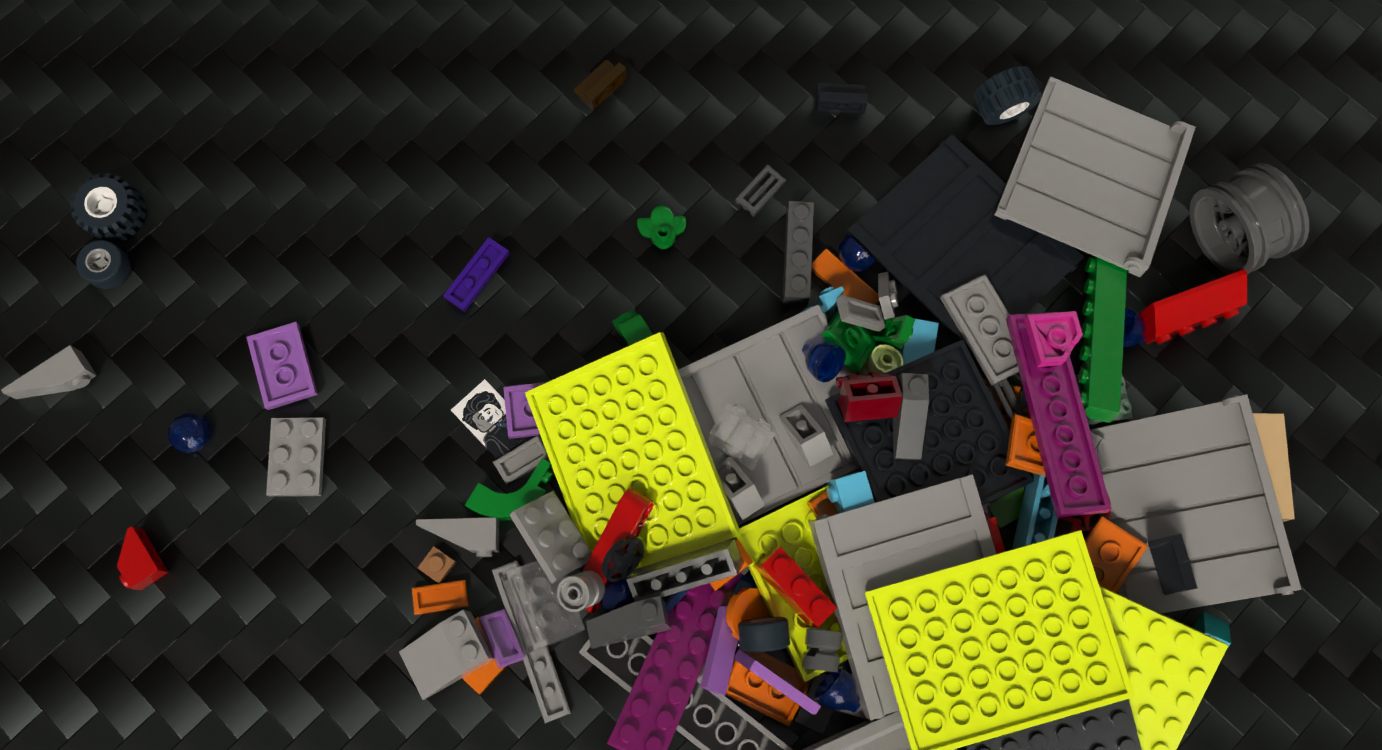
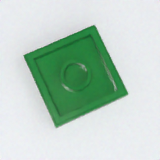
[821,310,876,373]

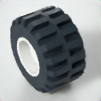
[973,66,1043,125]
[70,173,146,242]

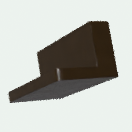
[574,60,627,111]

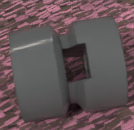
[802,628,842,672]

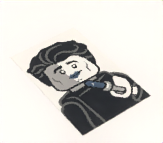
[451,379,524,459]

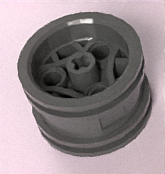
[1189,163,1309,275]

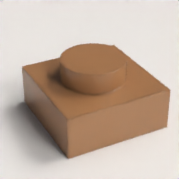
[418,546,456,584]

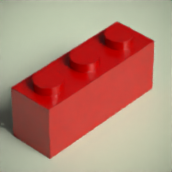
[753,546,837,628]

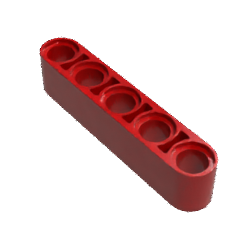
[582,488,654,614]

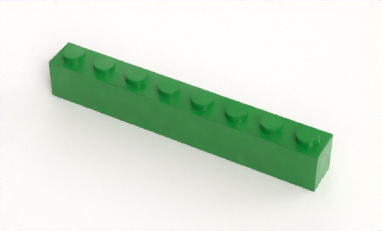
[1078,254,1127,423]

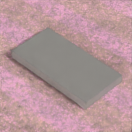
[940,274,1019,386]

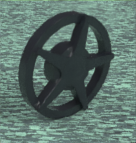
[601,536,644,582]

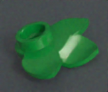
[637,205,686,249]

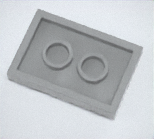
[266,418,326,497]
[510,491,592,584]

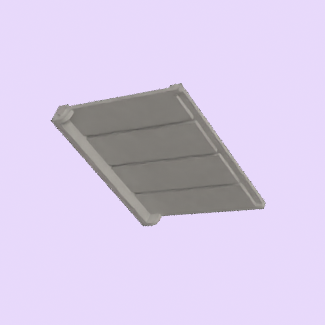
[994,76,1196,277]
[678,305,857,525]
[1090,394,1302,613]
[808,475,996,720]

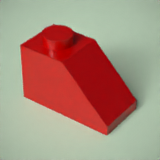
[117,526,169,590]

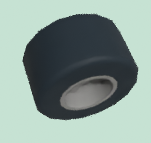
[76,240,131,289]
[738,617,790,652]

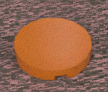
[726,588,771,641]

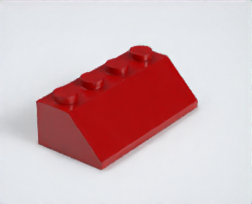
[1134,269,1247,345]

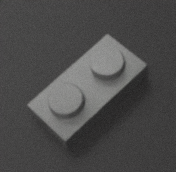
[878,272,898,319]

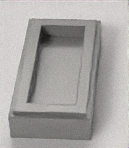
[836,295,885,332]
[493,435,549,485]

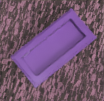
[479,609,525,668]

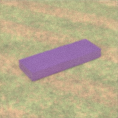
[700,606,738,695]

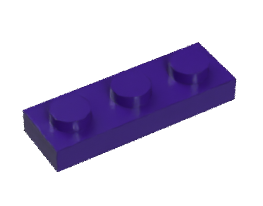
[443,237,510,312]

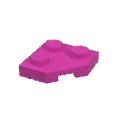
[1024,311,1083,367]

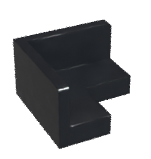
[1148,534,1197,595]

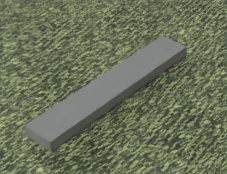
[492,561,571,723]

